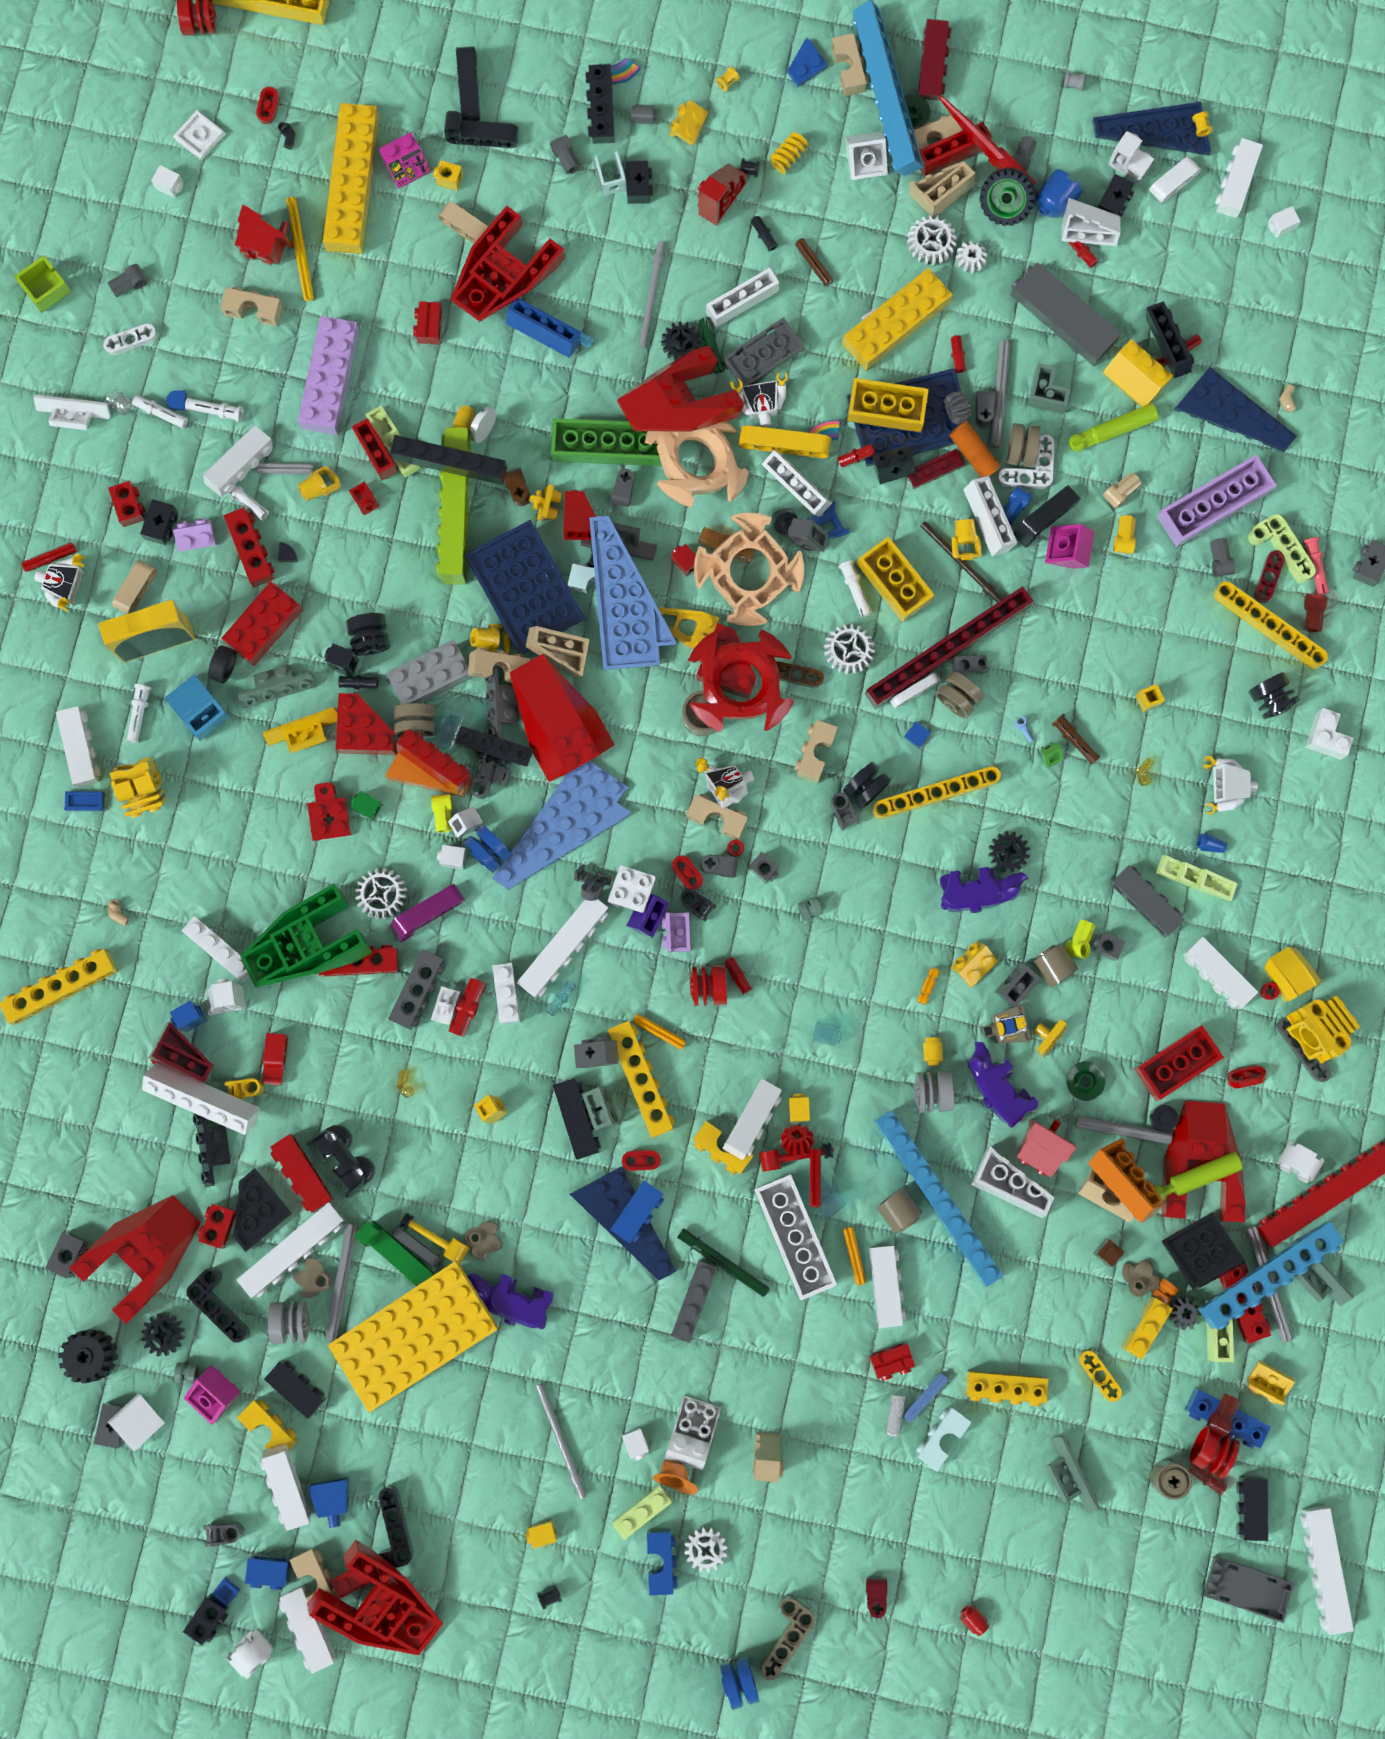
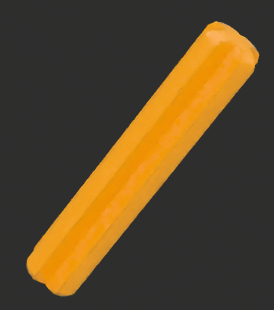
[633,1014,686,1050]
[843,1227,866,1285]

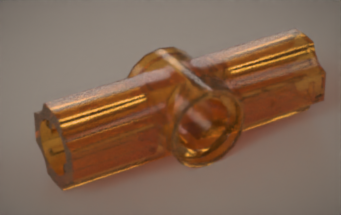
[698,527,756,564]

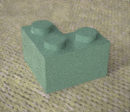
[1027,363,1071,414]

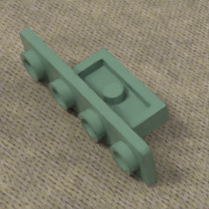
[238,664,316,708]
[1287,1238,1354,1306]
[1045,1435,1100,1512]

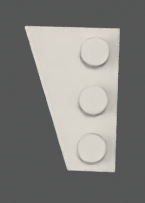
[1061,198,1121,246]
[205,979,246,1016]

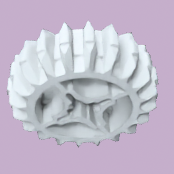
[907,215,957,266]
[824,624,875,675]
[355,868,407,920]

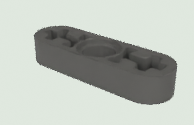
[391,1226,443,1268]

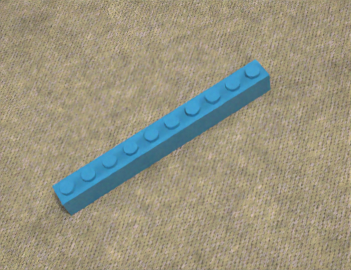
[852,0,923,177]
[874,1110,1003,1287]

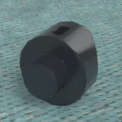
[771,508,798,535]
[1149,1105,1178,1131]

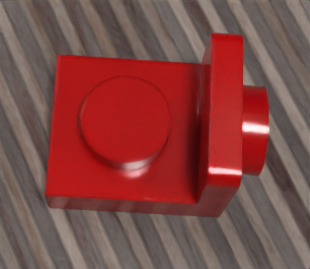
[348,481,379,515]

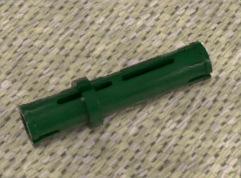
[699,317,725,374]

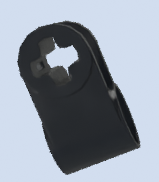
[680,889,717,922]

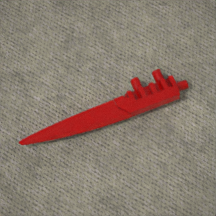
[939,96,1038,195]

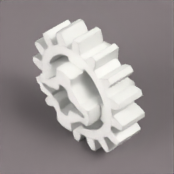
[684,1527,728,1573]

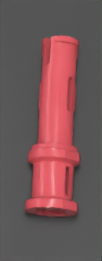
[1303,537,1330,596]

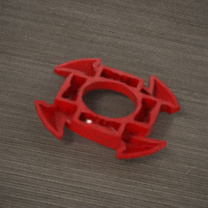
[687,629,794,733]

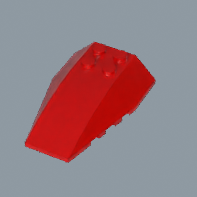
[509,654,615,782]

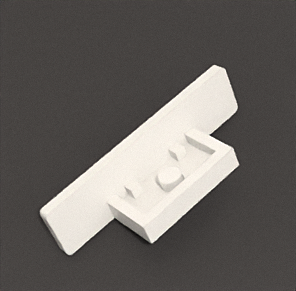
[33,395,111,430]

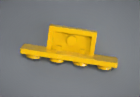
[263,707,337,754]

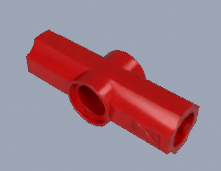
[448,977,486,1038]

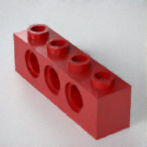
[223,507,275,588]
[319,945,399,977]

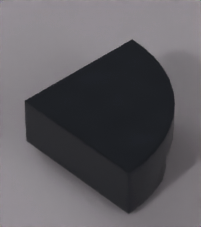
[278,542,298,563]

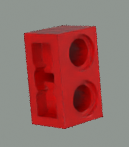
[108,480,146,527]
[198,1203,236,1249]

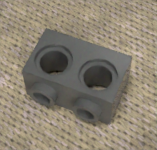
[788,518,829,552]

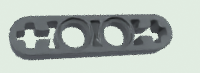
[1276,1017,1331,1082]

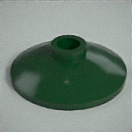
[904,94,931,129]
[1066,1062,1105,1101]

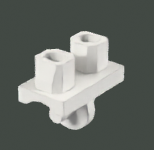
[431,986,460,1025]

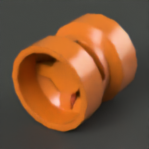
[1152,1278,1179,1305]

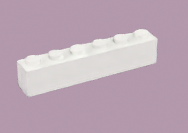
[517,899,609,999]
[142,1063,259,1135]
[237,1202,346,1298]
[1300,1505,1354,1635]

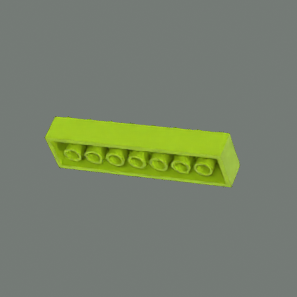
[436,427,471,585]

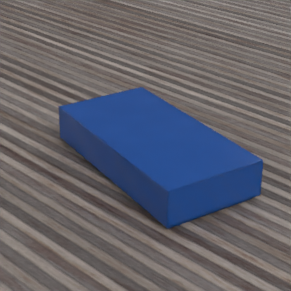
[64,791,105,811]

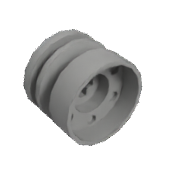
[914,1071,954,1113]
[268,1301,310,1344]

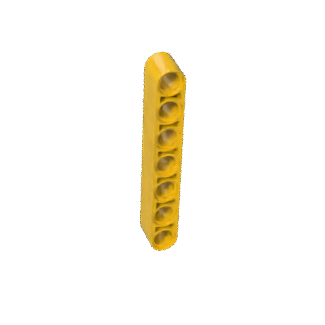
[1214,581,1328,669]
[873,766,1001,820]

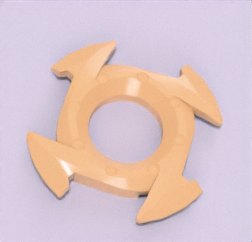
[645,421,749,508]
[694,513,804,626]

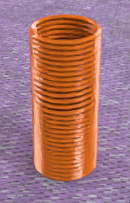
[949,421,1001,478]

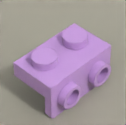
[173,518,216,552]
[662,912,691,953]

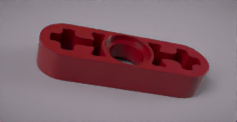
[1254,550,1285,603]

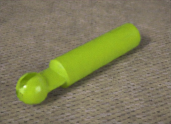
[1068,403,1159,452]
[1153,1152,1243,1202]

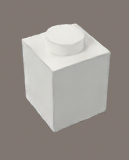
[151,165,183,198]
[1268,206,1301,238]
[448,807,483,838]
[437,845,467,870]
[622,1427,649,1460]

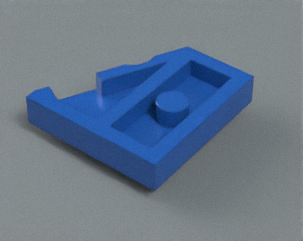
[787,38,828,87]

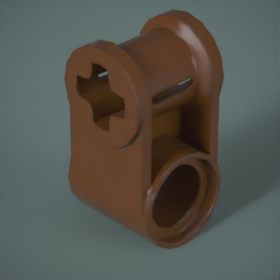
[505,468,530,506]

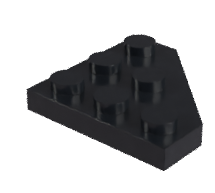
[233,1168,292,1252]

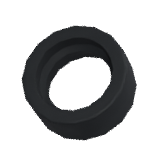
[208,645,237,684]

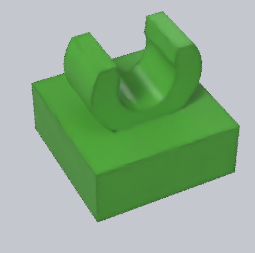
[1041,742,1064,768]

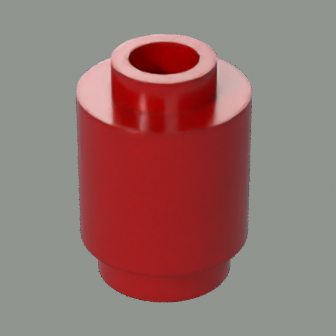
[960,1605,989,1636]

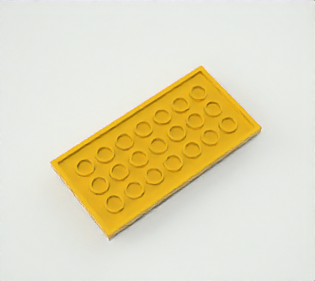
[328,1261,499,1413]

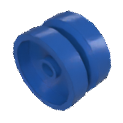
[463,824,512,873]
[720,1656,760,1710]

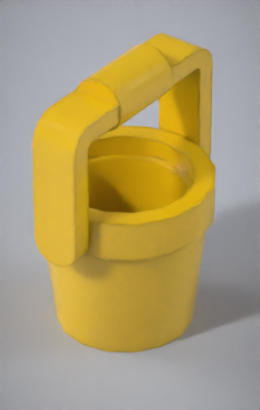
[297,466,341,501]
[951,519,981,560]
[470,624,511,655]

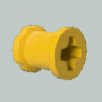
[716,66,740,92]
[1192,112,1213,137]

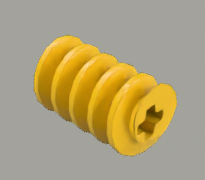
[770,132,809,175]

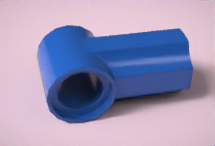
[1003,485,1033,525]

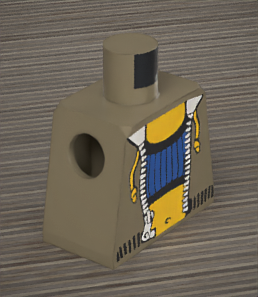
[982,1005,1031,1044]

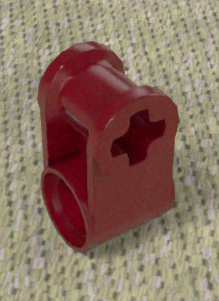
[866,1577,887,1619]

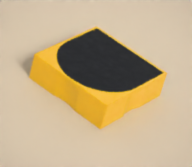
[98,599,196,663]

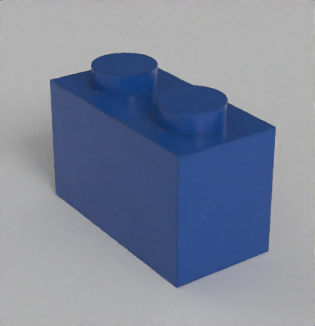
[170,1000,208,1032]
[245,1556,291,1590]

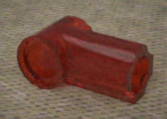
[1304,593,1327,632]
[1206,1393,1241,1437]

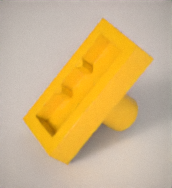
[1034,1019,1068,1057]

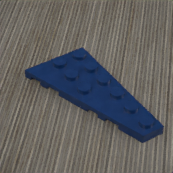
[1092,102,1211,156]
[1174,367,1297,452]
[570,1167,676,1281]

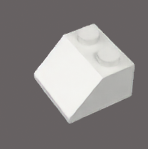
[846,131,888,180]

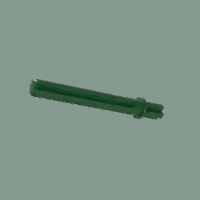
[677,1228,770,1297]

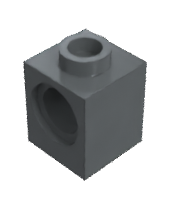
[748,852,779,884]
[1092,933,1125,961]

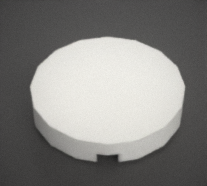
[469,406,497,443]

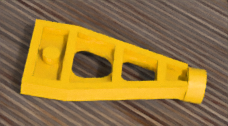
[658,607,719,649]

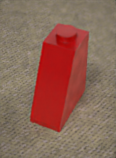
[563,490,596,540]

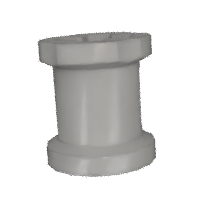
[1063,71,1085,91]

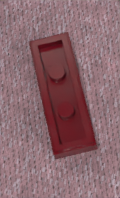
[907,449,965,489]

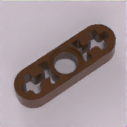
[777,661,824,688]

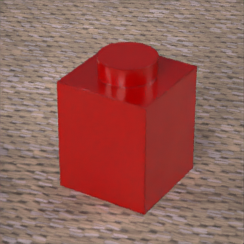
[671,544,696,577]

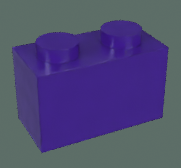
[626,894,669,938]

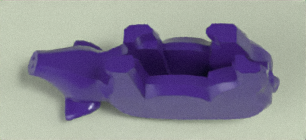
[940,867,1029,913]
[967,1042,1039,1128]
[467,1272,553,1329]

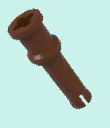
[1051,713,1100,765]

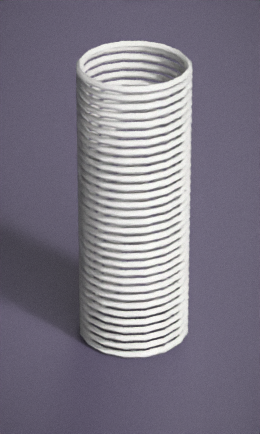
[885,1394,906,1437]

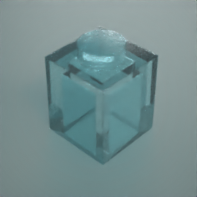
[812,1021,842,1046]

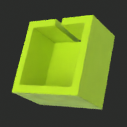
[13,255,71,313]

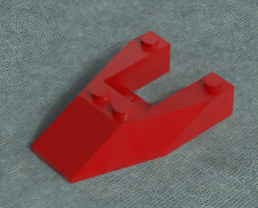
[450,205,566,323]
[617,346,744,432]
[1161,1101,1245,1223]
[70,1195,201,1324]
[307,1539,443,1656]

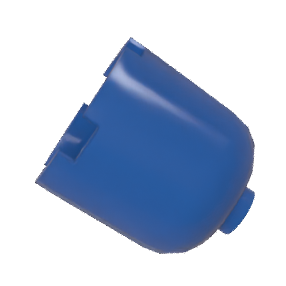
[1035,169,1083,218]

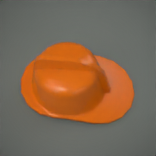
[653,1459,699,1495]

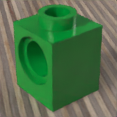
[351,791,383,821]

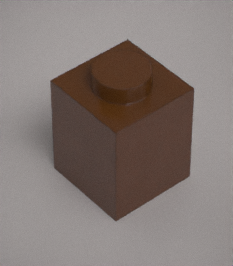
[1093,1238,1125,1267]

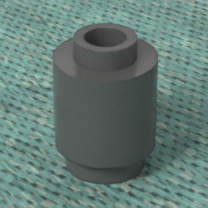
[631,104,658,124]

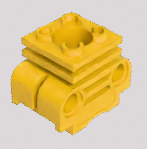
[109,756,167,818]
[1286,995,1360,1064]

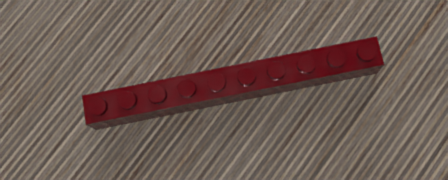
[865,586,1034,710]

